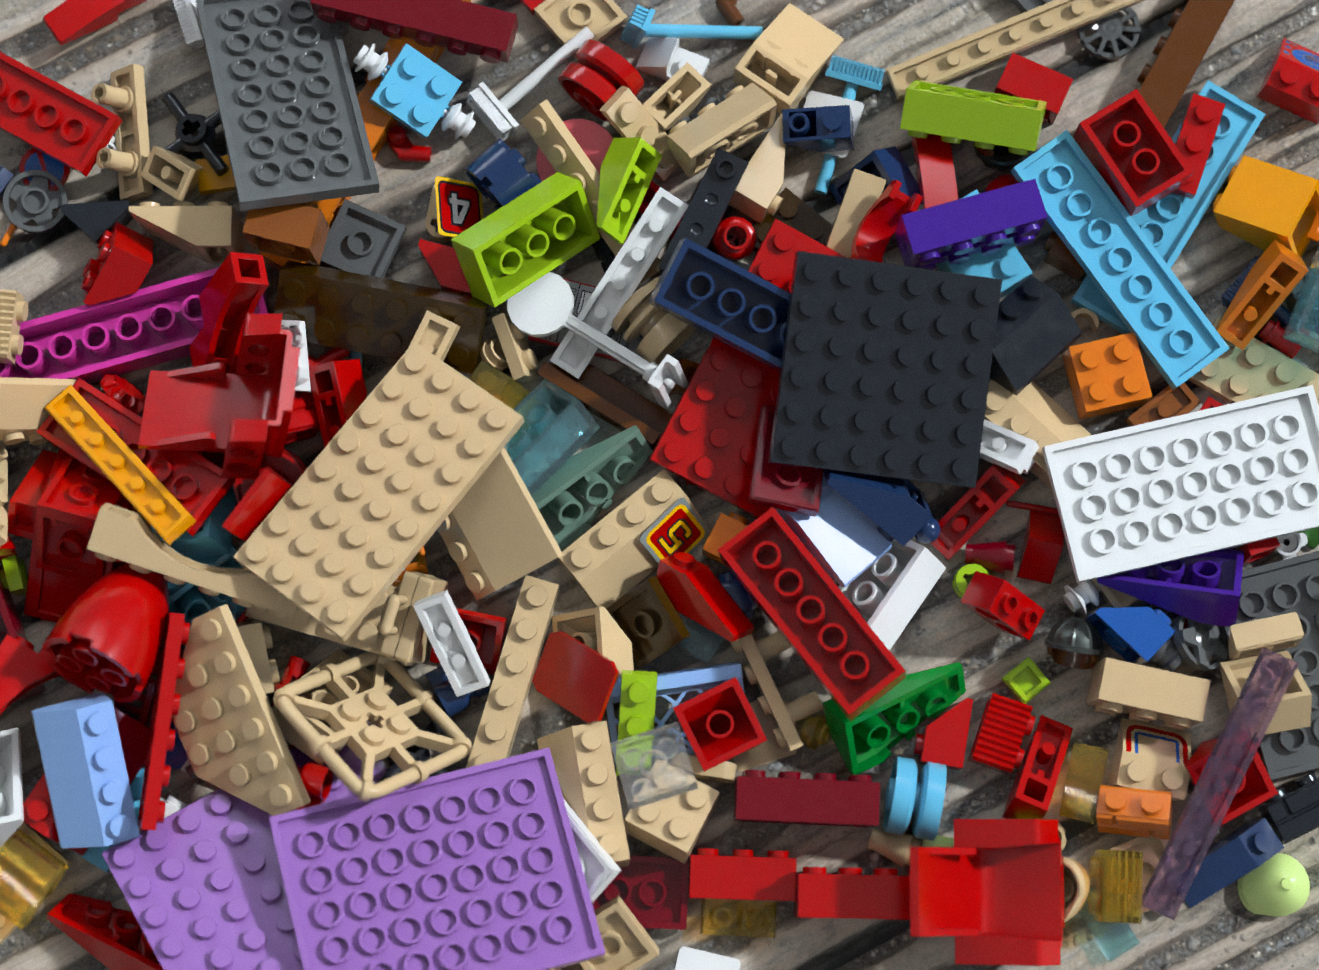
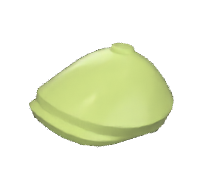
[1237,853,1310,917]

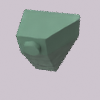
[524,425,653,552]

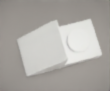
[636,37,710,81]

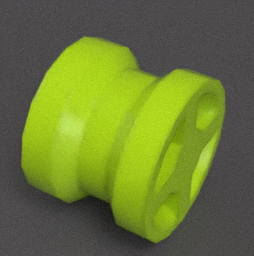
[952,564,989,599]

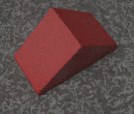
[1016,510,1064,585]

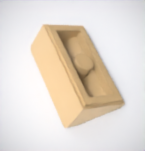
[1229,612,1304,660]

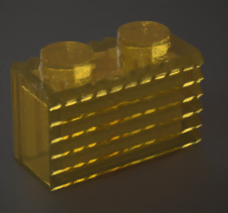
[1088,849,1143,924]

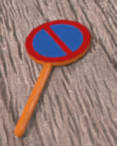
[0,148,70,247]

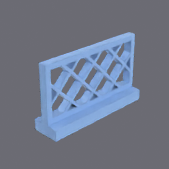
[606,661,745,766]

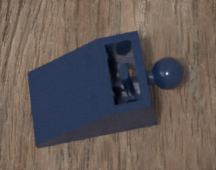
[824,469,940,546]

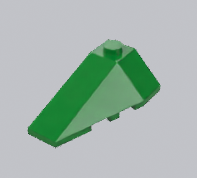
[823,662,966,775]

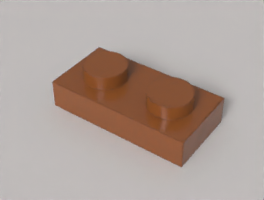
[1125,382,1201,427]

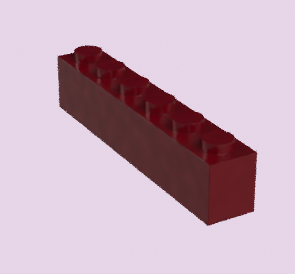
[310,0,518,64]

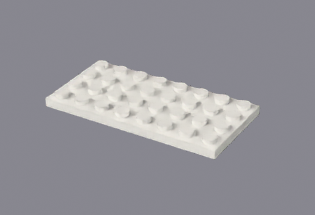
[1042,385,1319,583]

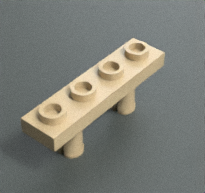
[91,63,153,202]
[730,631,823,753]

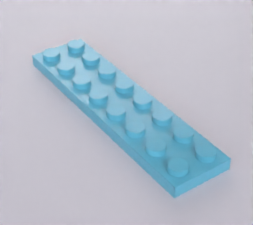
[1070,80,1265,334]
[1011,130,1230,389]

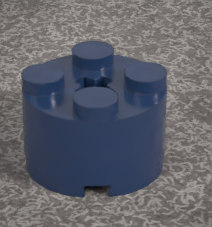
[465,138,542,210]

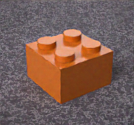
[1062,332,1153,420]

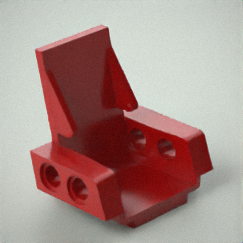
[138,313,300,479]
[8,449,150,623]
[910,819,1065,966]

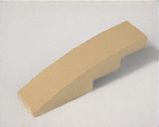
[825,169,886,258]

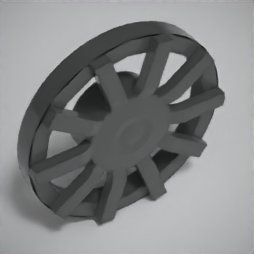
[1077,7,1141,60]

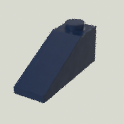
[1168,818,1285,909]

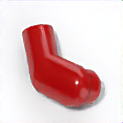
[387,126,432,163]

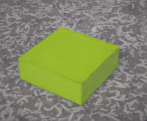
[1001,657,1051,704]

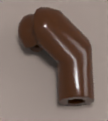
[715,0,745,26]

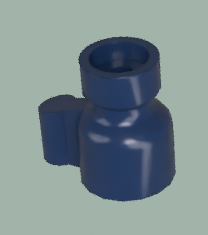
[426,665,490,717]

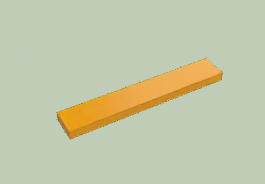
[44,384,196,545]

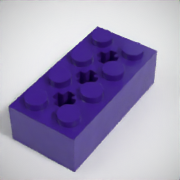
[895,179,1048,270]

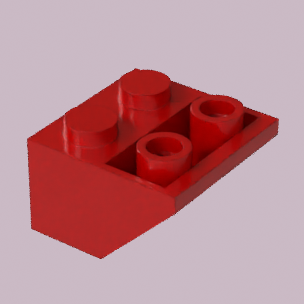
[81,222,153,306]

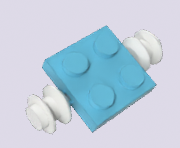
[353,43,476,140]

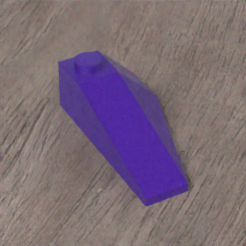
[1097,549,1244,627]

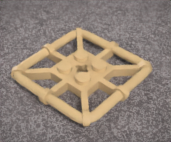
[273,652,472,802]

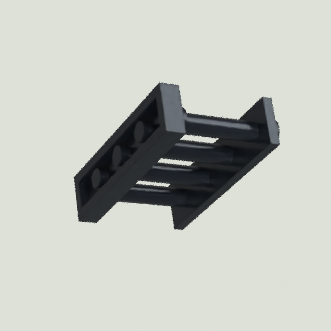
[658,148,749,271]

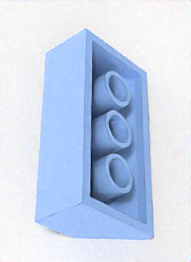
[31,692,140,848]

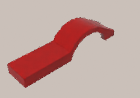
[850,180,923,263]

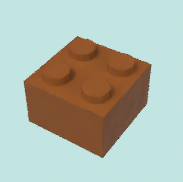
[242,202,330,266]

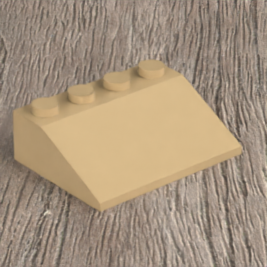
[437,447,563,601]

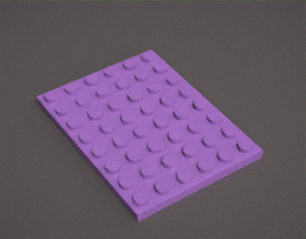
[101,745,388,970]
[269,748,606,970]

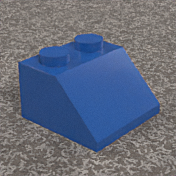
[1085,607,1175,665]

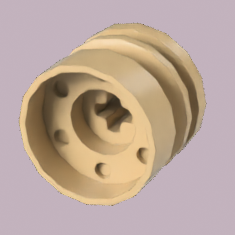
[611,276,697,365]

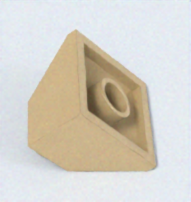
[552,607,634,680]

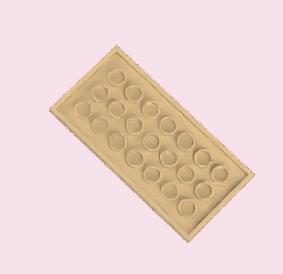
[233,342,525,642]

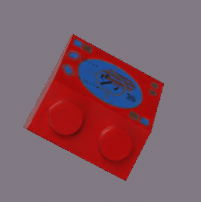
[1256,38,1319,124]

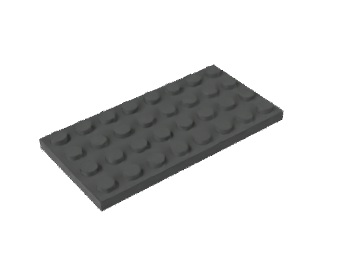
[196,0,379,211]

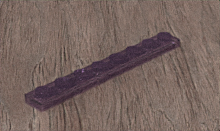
[1139,647,1299,920]

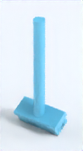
[620,4,763,50]
[814,55,885,195]

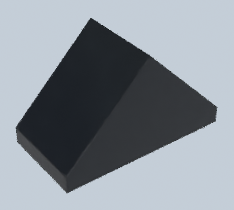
[60,200,133,246]

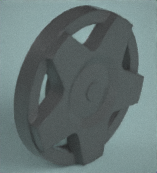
[3,170,68,233]
[1173,615,1229,672]

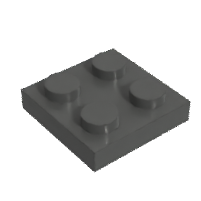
[320,199,407,278]

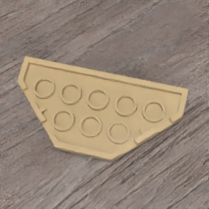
[171,604,311,816]

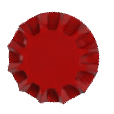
[100,374,146,416]

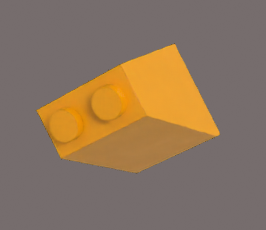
[1213,155,1319,257]

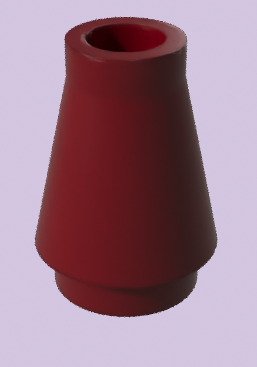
[965,540,1015,574]

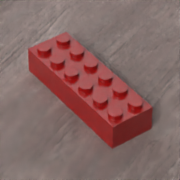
[717,507,906,721]

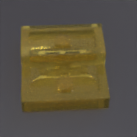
[0,828,69,930]

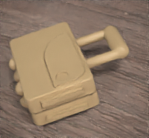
[378,571,448,666]

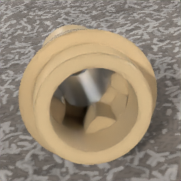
[868,828,922,868]

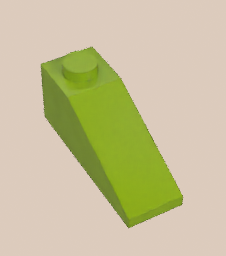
[597,137,662,244]

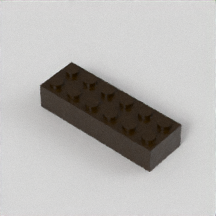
[274,260,488,374]

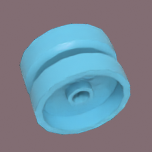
[883,756,947,841]

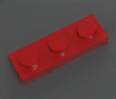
[1173,93,1225,199]

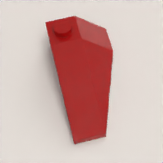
[47,893,164,970]

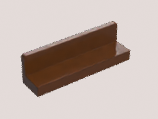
[537,361,672,451]

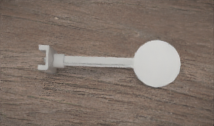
[507,272,688,410]

